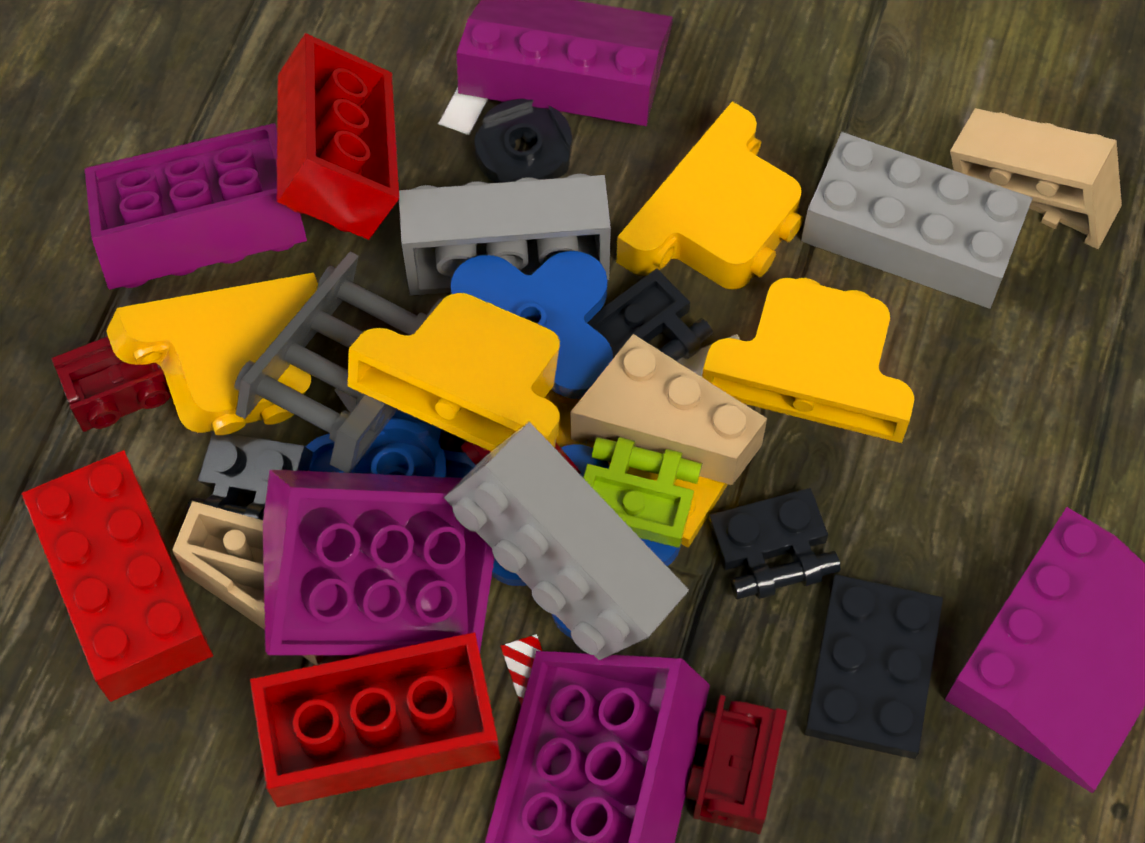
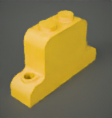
[616,101,804,290]
[106,273,318,436]
[702,278,914,443]
[347,293,560,451]

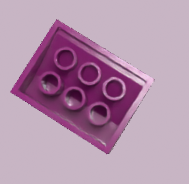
[457,0,673,126]
[84,123,307,290]
[263,470,494,655]
[945,507,1145,793]
[485,651,710,843]

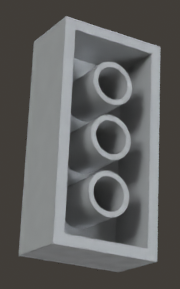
[801,132,1033,309]
[399,174,611,295]
[444,421,689,660]

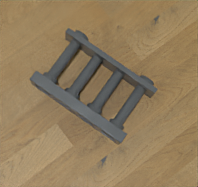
[235,252,443,473]

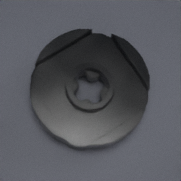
[474,99,572,183]

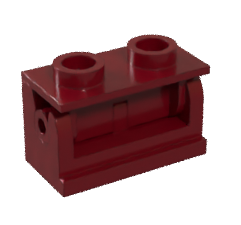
[51,336,172,432]
[686,695,787,834]

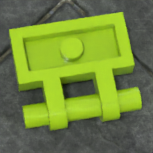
[583,437,702,548]

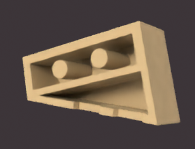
[950,108,1122,249]
[570,334,767,485]
[172,501,323,665]

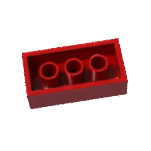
[277,33,399,240]
[21,450,213,702]
[250,632,500,807]

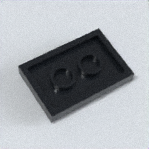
[804,575,943,759]

